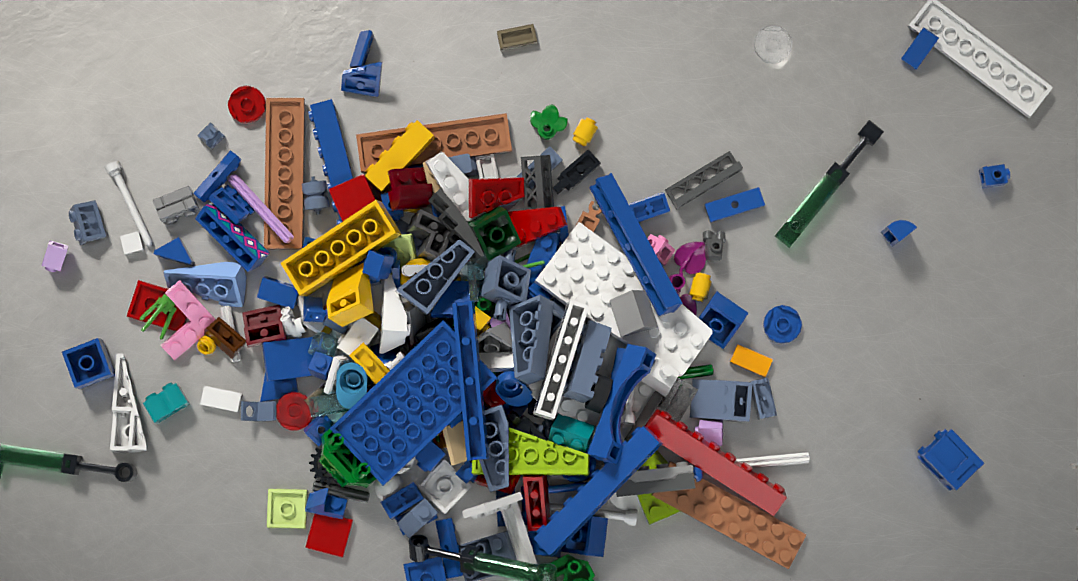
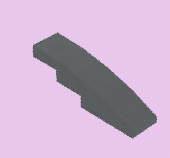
[428,188,484,264]

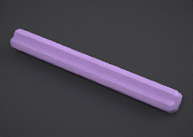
[228,174,294,244]

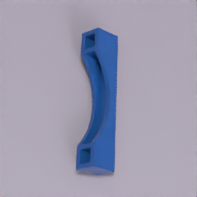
[587,344,656,465]

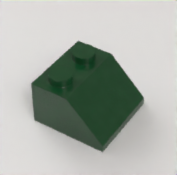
[468,206,522,261]

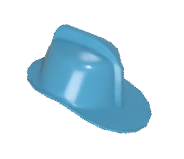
[336,362,367,409]

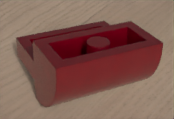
[388,167,433,211]
[242,305,287,348]

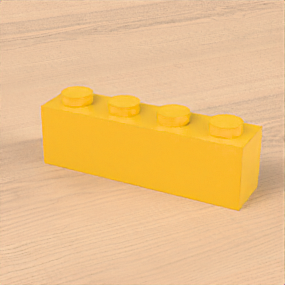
[365,120,435,194]

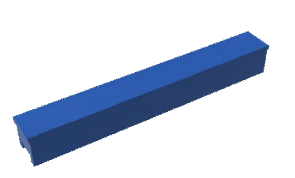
[589,173,683,316]
[452,301,489,461]

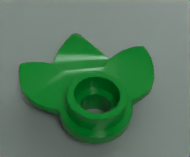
[530,104,568,140]

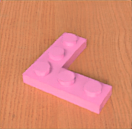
[161,280,215,361]

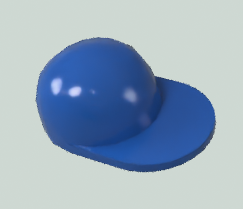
[495,371,533,407]

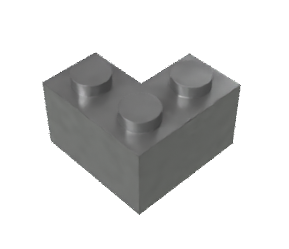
[406,209,451,262]

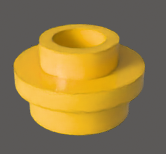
[197,336,216,355]

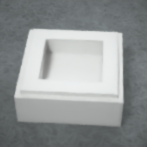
[120,231,144,255]

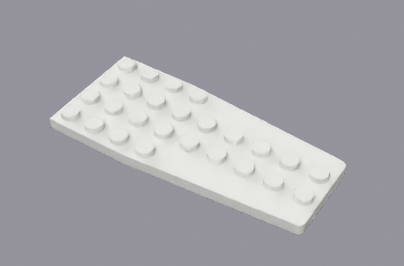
[534,222,712,376]

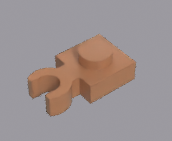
[574,201,602,232]

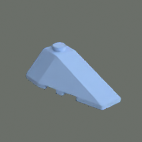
[163,262,247,307]

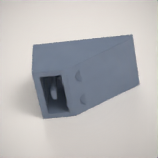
[690,379,752,422]
[459,531,519,581]

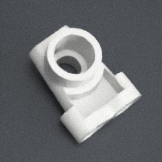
[280,306,307,339]

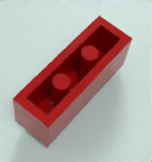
[523,475,551,531]

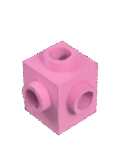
[648,234,675,266]

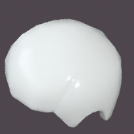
[374,474,403,501]

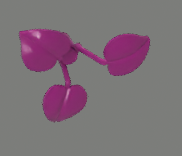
[669,242,706,316]

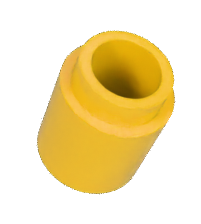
[572,117,598,147]
[689,273,712,302]

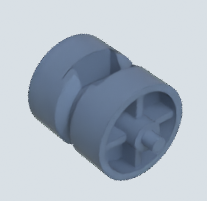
[301,176,330,215]

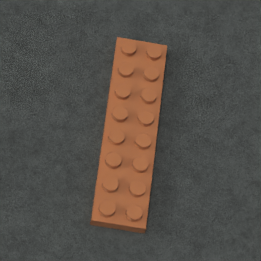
[264,98,305,249]
[356,113,512,173]
[652,461,806,569]

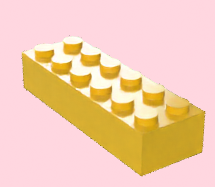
[281,200,402,296]

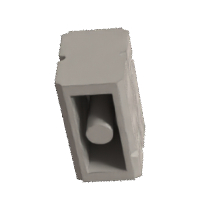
[153,186,199,224]

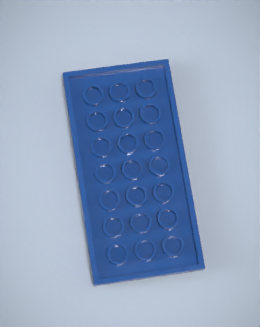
[330,320,498,486]

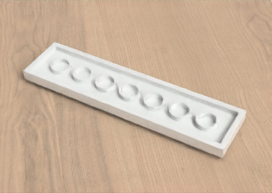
[908,0,1053,118]

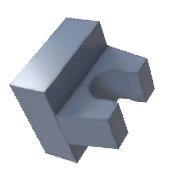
[197,122,225,150]

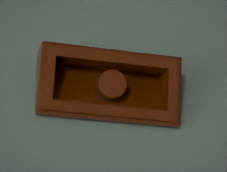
[204,317,246,359]

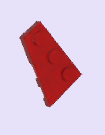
[469,177,524,218]
[508,207,567,248]

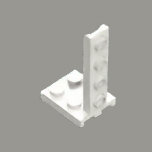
[462,492,541,580]

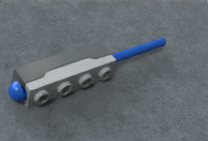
[548,461,703,497]

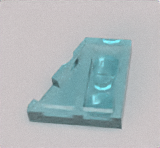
[467,264,486,302]

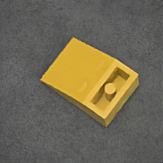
[327,263,374,327]

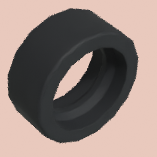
[585,374,613,414]

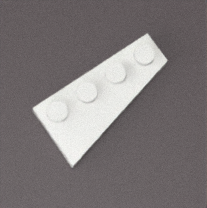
[425,152,494,222]

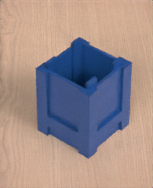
[917,429,985,491]

